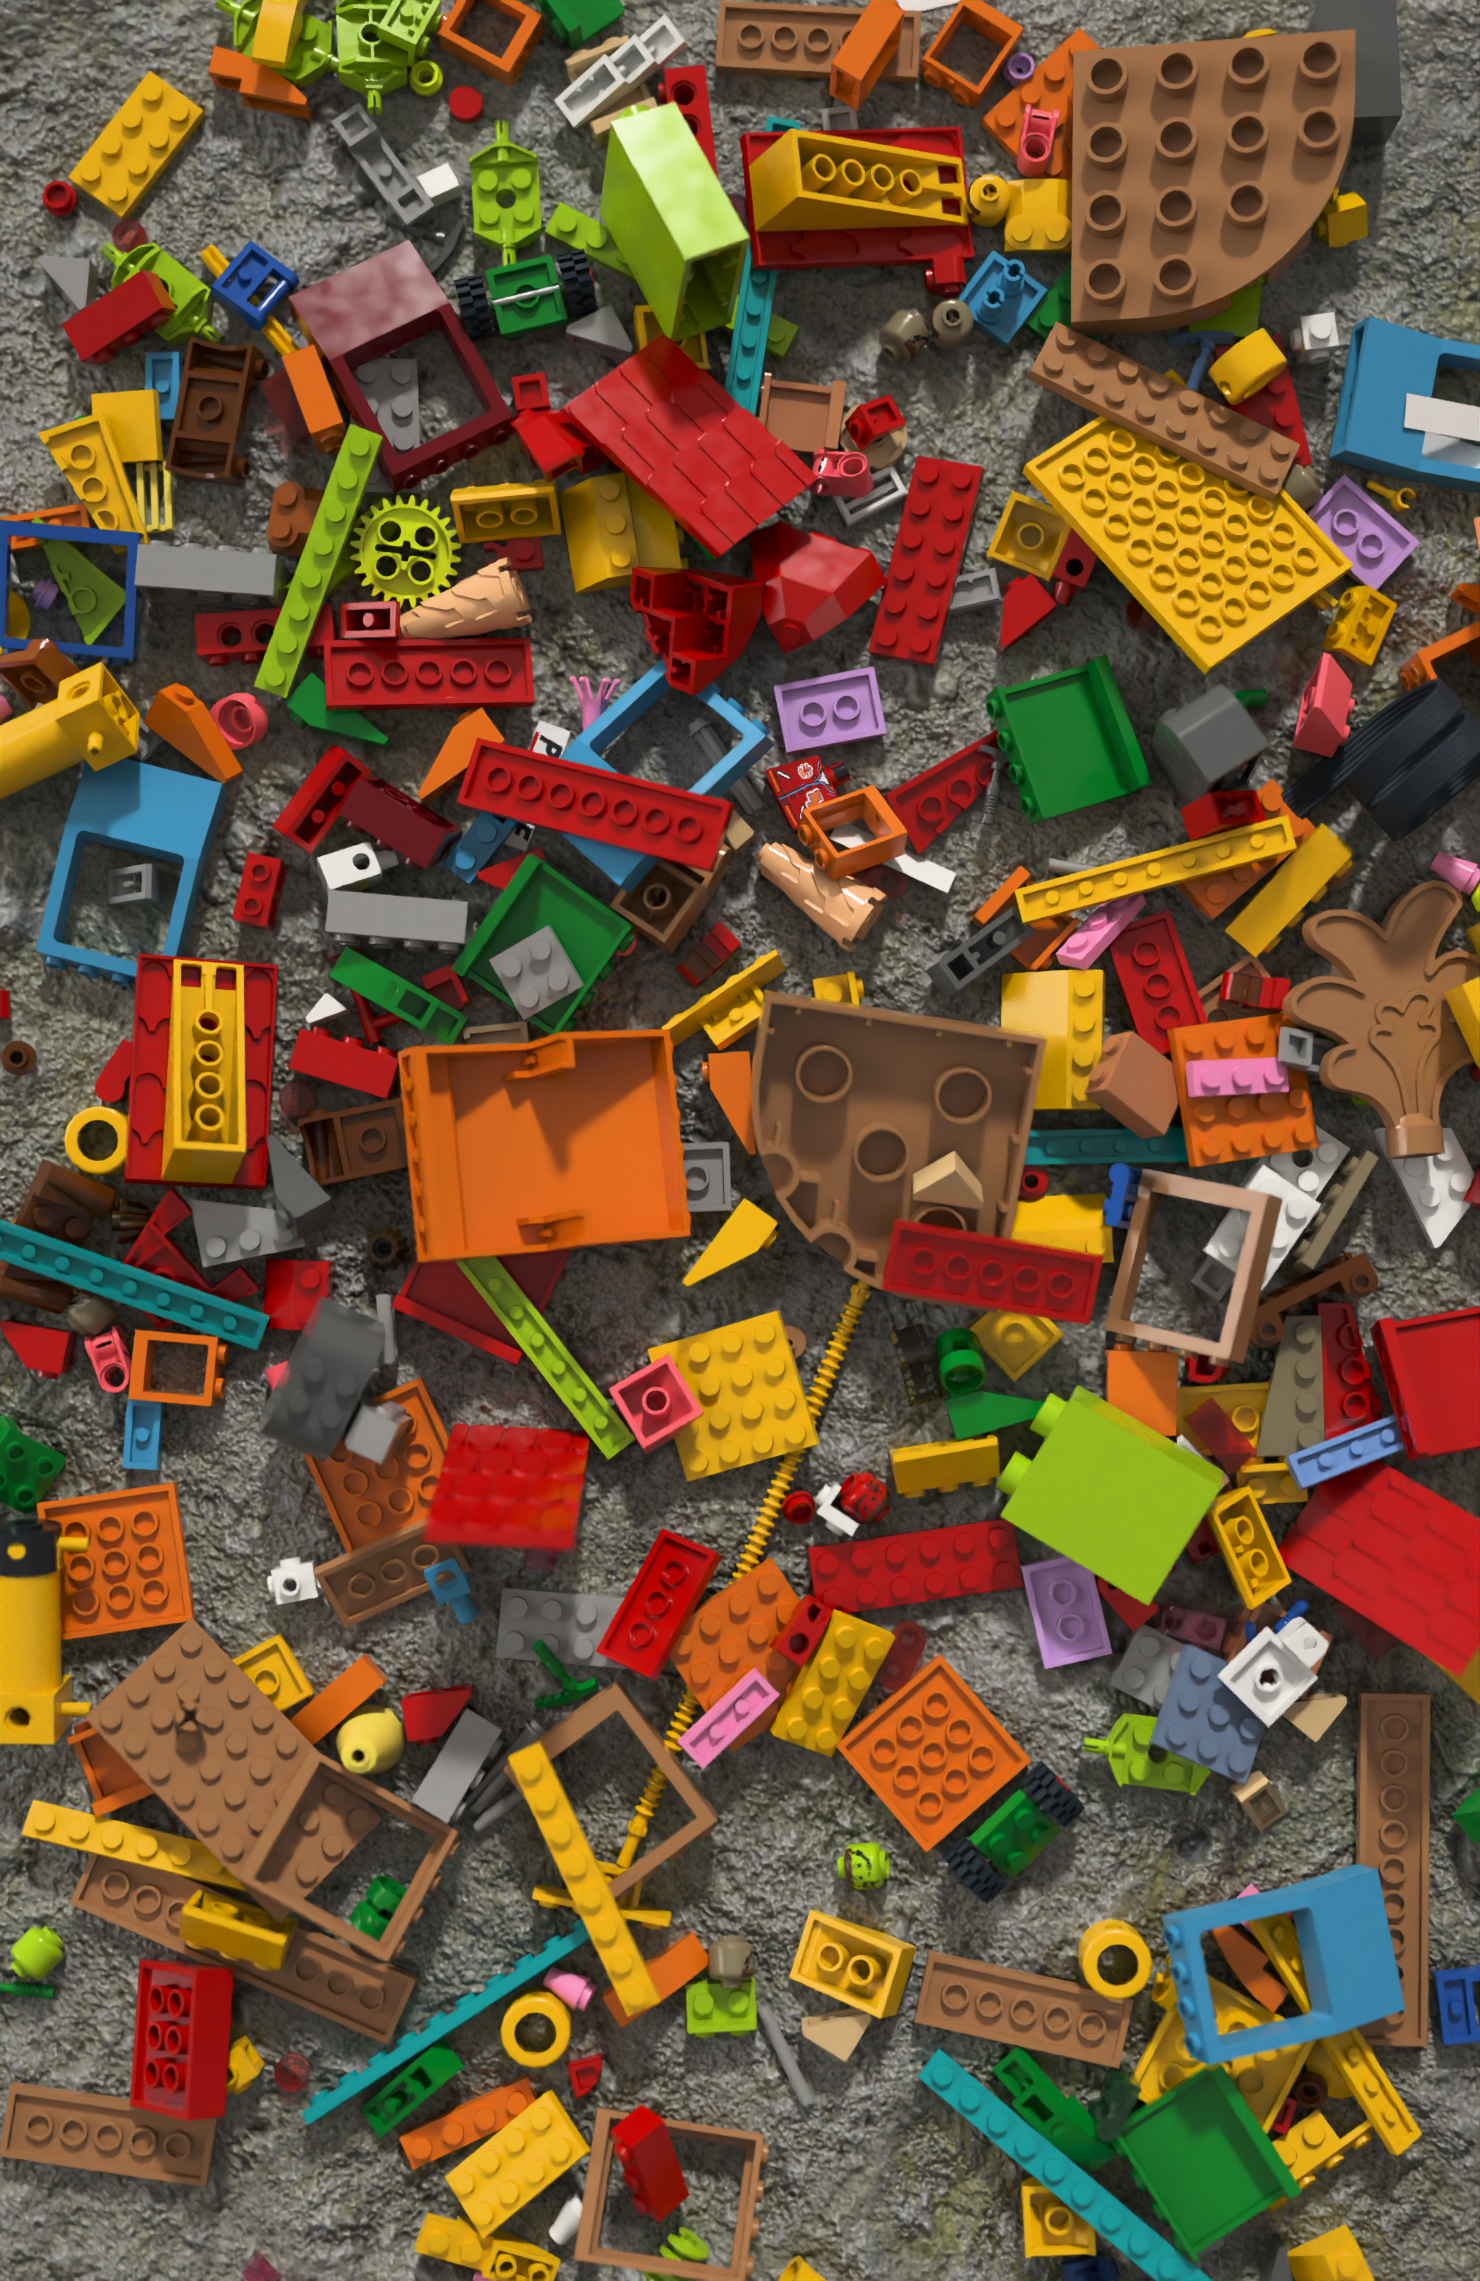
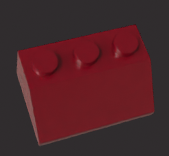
[338,776,463,870]

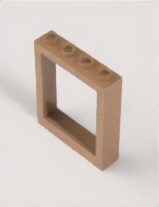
[1104,1168,1283,1367]
[503,1678,717,1903]
[235,1748,459,1962]
[574,2108,769,2281]

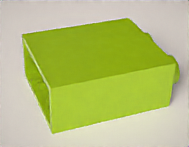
[599,102,750,342]
[995,1385,1224,1606]

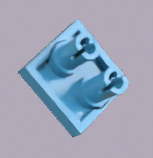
[957,250,1048,348]

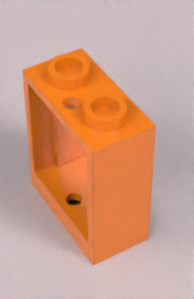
[437,0,545,88]
[829,0,905,111]
[920,0,1024,110]
[281,345,347,455]
[797,785,908,881]
[128,1329,229,1407]

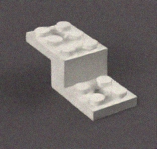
[1202,1125,1350,1291]

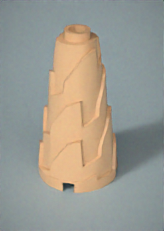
[399,557,532,639]
[756,842,888,953]

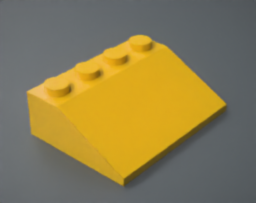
[1001,970,1105,1111]

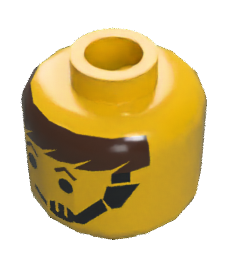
[965,174,1011,227]

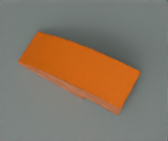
[209,46,312,120]
[289,1652,388,1745]
[1210,1925,1290,2013]
[603,1931,709,2028]

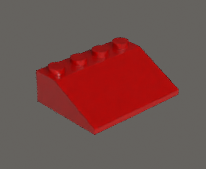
[130,1959,234,2121]

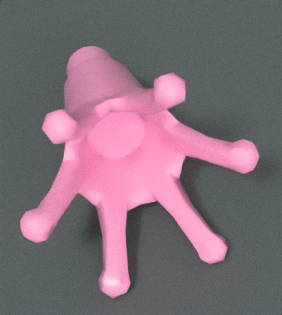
[569,676,621,731]

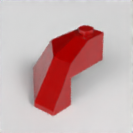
[510,408,618,483]
[749,520,887,654]
[630,566,763,695]

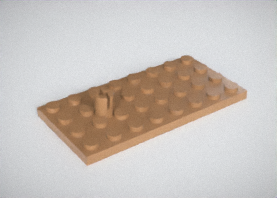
[84,1617,382,1924]

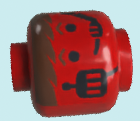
[838,1472,890,1524]

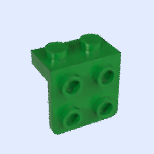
[532,0,624,51]
[0,1414,66,1514]

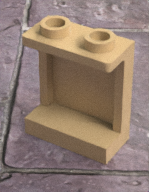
[565,36,658,148]

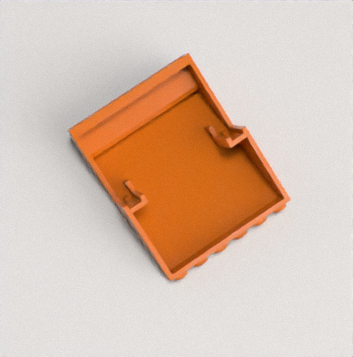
[398,1029,691,1263]

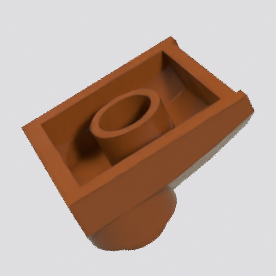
[267,482,325,558]
[0,638,80,709]

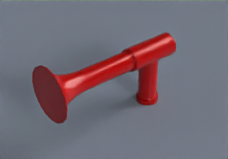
[327,947,407,1045]

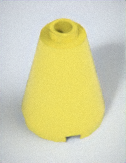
[336,1704,406,1775]

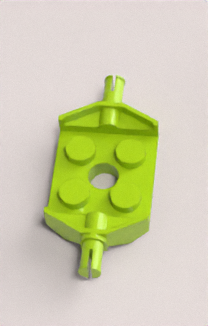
[216,0,339,87]
[336,0,407,116]
[469,120,542,266]
[101,242,224,347]
[1082,1713,1211,1796]

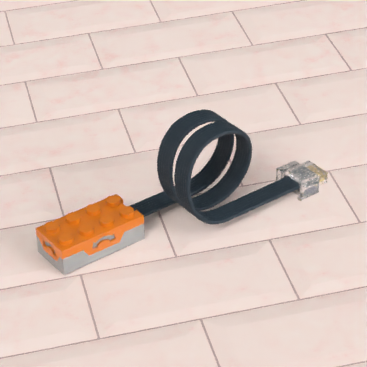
[1172,679,1480,925]

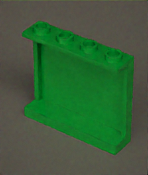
[985,654,1152,825]
[451,854,635,1035]
[1111,2063,1302,2262]

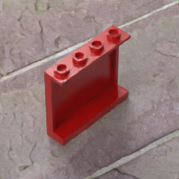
[391,1250,571,1365]
[1369,1306,1480,1462]

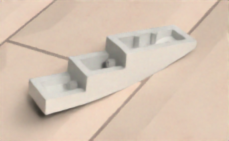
[554,14,688,129]

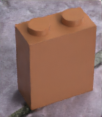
[1084,1031,1179,1139]

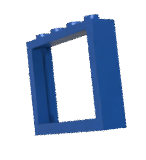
[0,520,144,665]

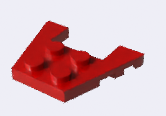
[122,1186,261,1330]

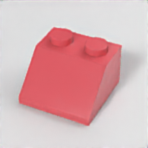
[1292,652,1355,758]
[609,1354,704,1455]

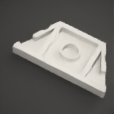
[1372,1128,1475,1249]

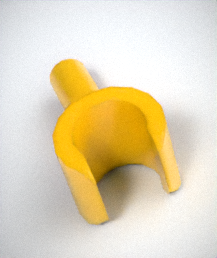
[1366,480,1416,512]

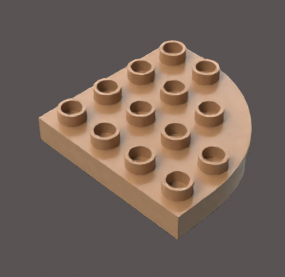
[1071,29,1356,336]
[750,990,1046,1313]

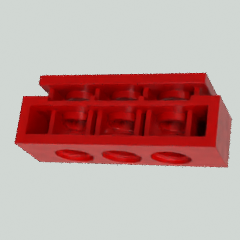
[658,65,718,179]

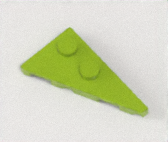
[31,516,126,645]

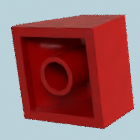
[263,1259,335,1330]

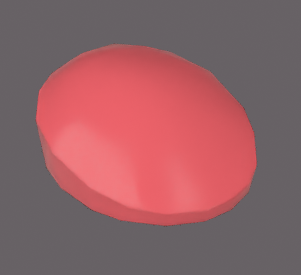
[209,693,268,750]

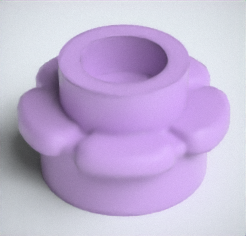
[1003,52,1035,87]
[31,578,61,611]

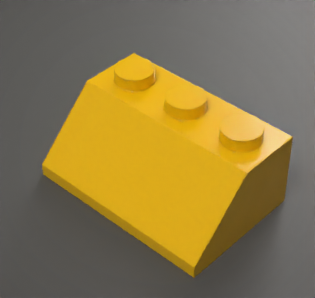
[559,472,640,594]
[450,480,562,544]
[1010,1194,1114,1263]
[889,1433,1001,1498]
[1204,1485,1292,1610]
[178,1889,298,1971]
[1287,2224,1375,2281]

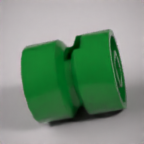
[935,1328,986,1394]
[349,1875,407,1941]

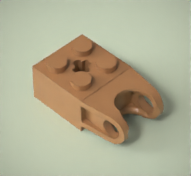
[609,844,732,954]

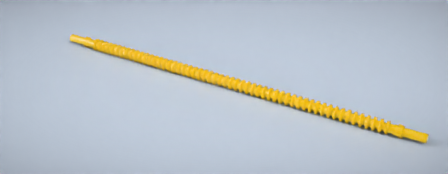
[616,1279,872,1868]

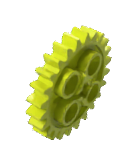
[350,495,461,608]

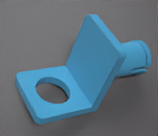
[424,1557,478,1624]

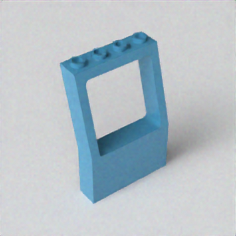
[1329,316,1480,494]
[559,659,774,894]
[36,758,228,987]
[1162,1864,1405,2065]

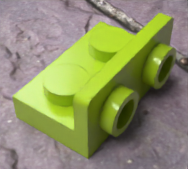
[377,0,444,68]
[685,1978,757,2038]

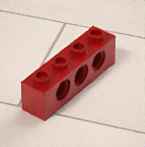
[195,604,339,667]

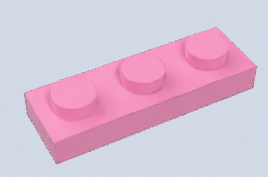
[1056,893,1146,970]
[1185,1057,1289,1098]
[678,1667,779,1769]

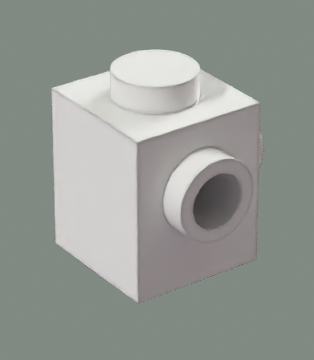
[1290,312,1339,364]
[268,1556,324,1605]

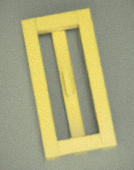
[136,462,175,533]

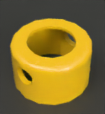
[1208,328,1287,405]
[64,1106,128,1176]
[1077,1919,1152,2000]
[501,1986,573,2068]

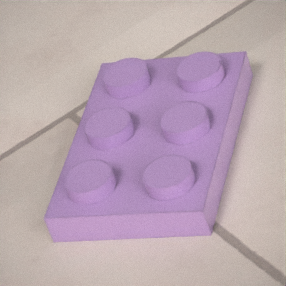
[1307,474,1420,590]
[773,666,887,755]
[1020,1555,1113,1669]

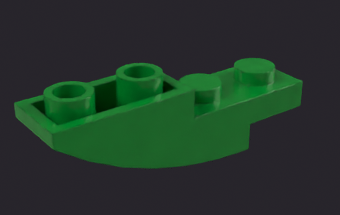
[328,946,468,1045]
[992,2046,1118,2172]

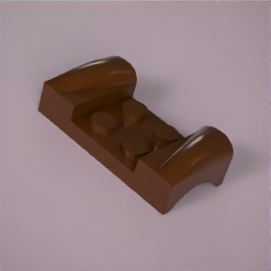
[165,337,269,486]
[298,1097,409,1187]
[0,1159,117,1315]
[1248,1252,1379,1348]

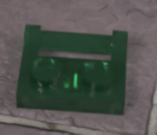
[1087,2061,1142,2142]

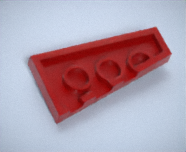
[884,729,1009,855]
[1313,1302,1383,1441]

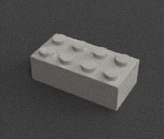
[134,540,288,610]
[325,890,475,956]

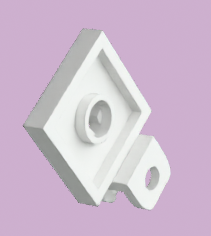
[1217,1617,1328,1727]

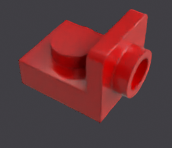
[845,394,907,451]

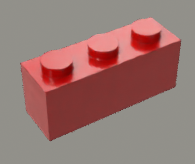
[62,270,177,365]
[271,745,372,854]
[288,1026,400,1100]
[610,2104,690,2223]

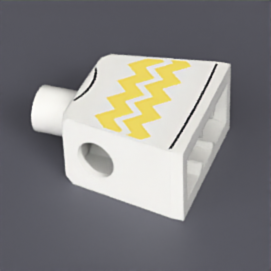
[317,842,399,897]

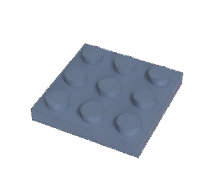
[1149,1644,1272,1785]

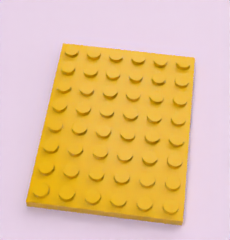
[1022,369,1353,674]

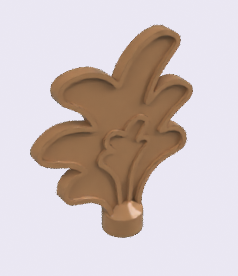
[1282,880,1480,1159]

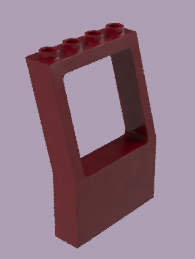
[288,240,513,493]

